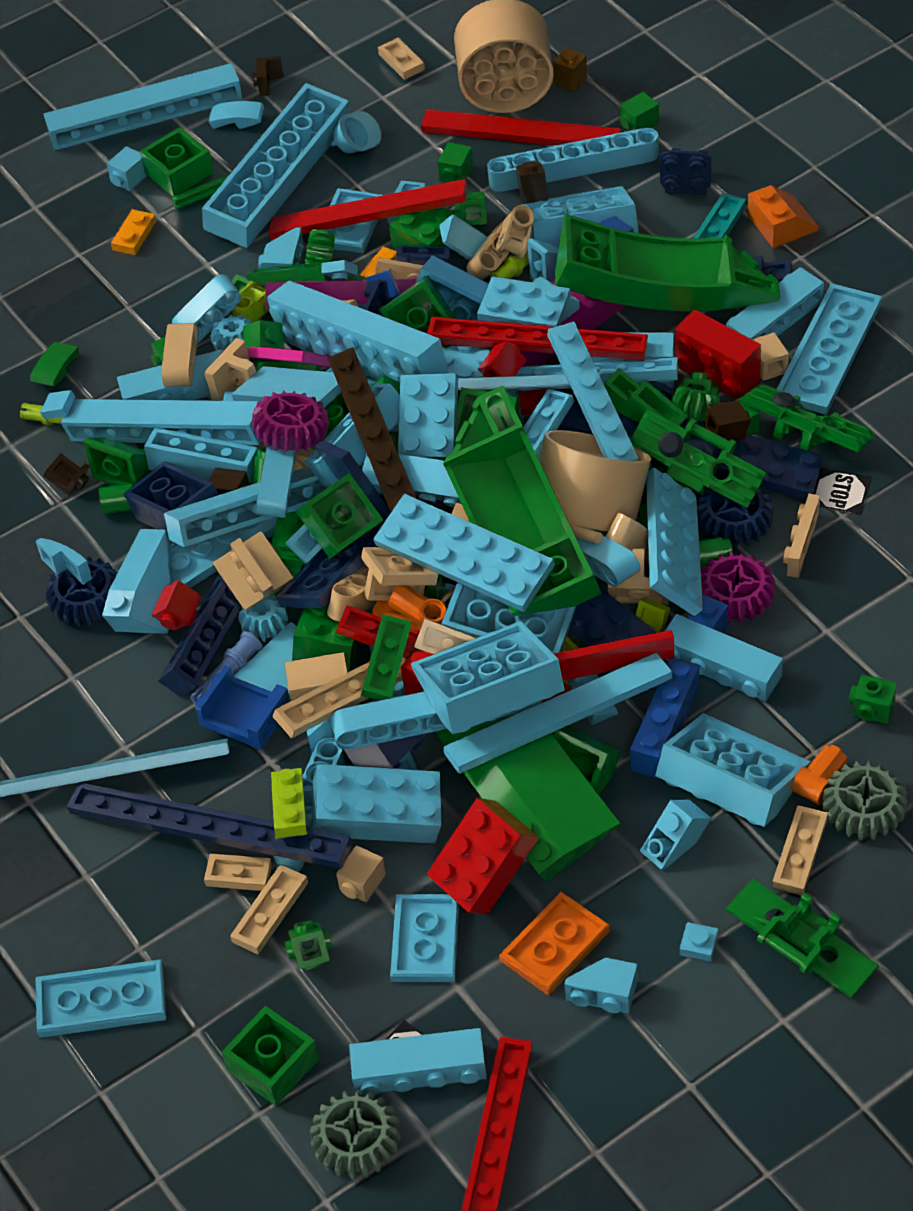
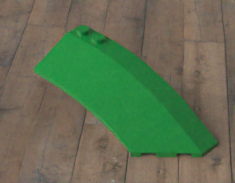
[555,214,781,311]
[443,385,602,616]
[435,714,621,882]

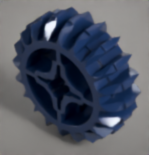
[697,479,774,548]
[45,556,118,628]

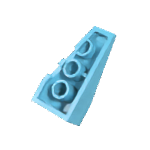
[102,529,172,634]

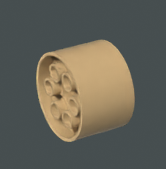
[454,0,553,113]
[538,430,651,531]

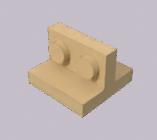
[204,338,256,401]
[213,531,294,612]
[361,547,438,601]
[608,549,669,604]

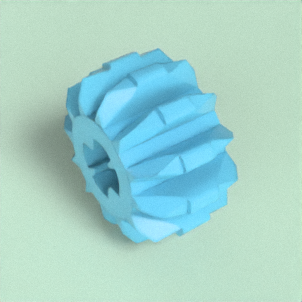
[210,314,251,352]
[238,594,288,643]

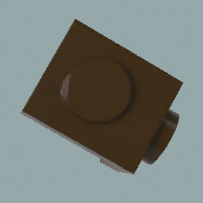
[252,56,283,96]
[43,453,90,496]

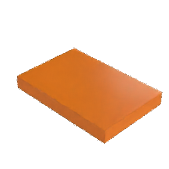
[499,892,610,996]

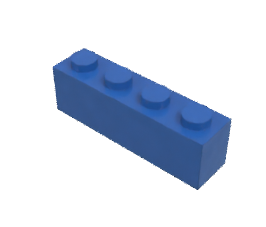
[630,658,700,779]

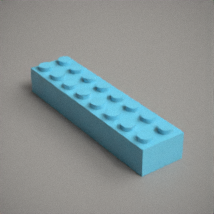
[202,83,349,248]
[267,281,449,382]

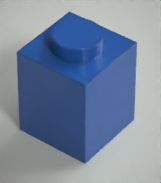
[688,595,728,633]

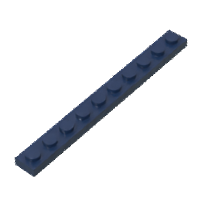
[67,782,353,869]

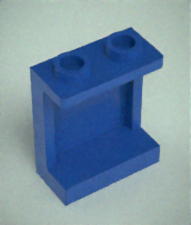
[195,665,290,750]

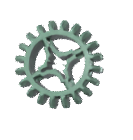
[822,761,908,841]
[310,1089,401,1180]

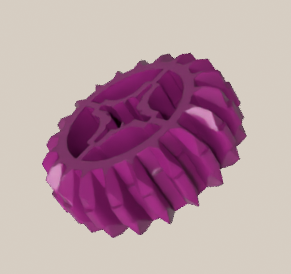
[252,390,329,453]
[701,552,775,624]

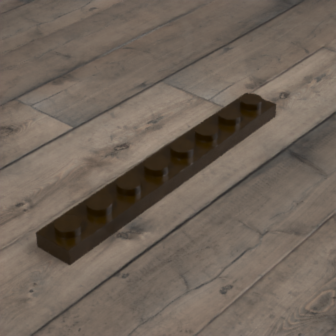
[327,347,417,512]

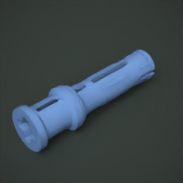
[190,631,263,705]

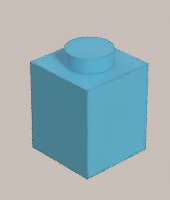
[107,146,147,191]

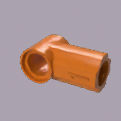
[388,585,446,630]
[791,744,848,805]

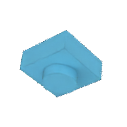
[322,260,358,281]
[679,922,718,962]

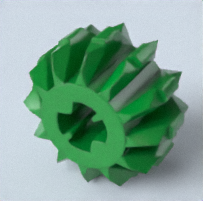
[305,229,335,264]
[672,386,720,422]

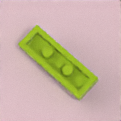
[271,768,307,839]

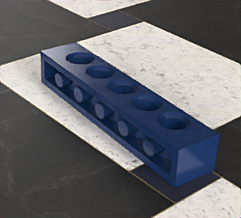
[158,539,247,698]

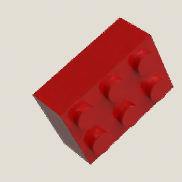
[675,310,761,400]
[426,798,539,914]

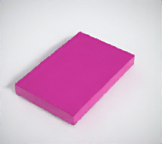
[248,346,331,368]

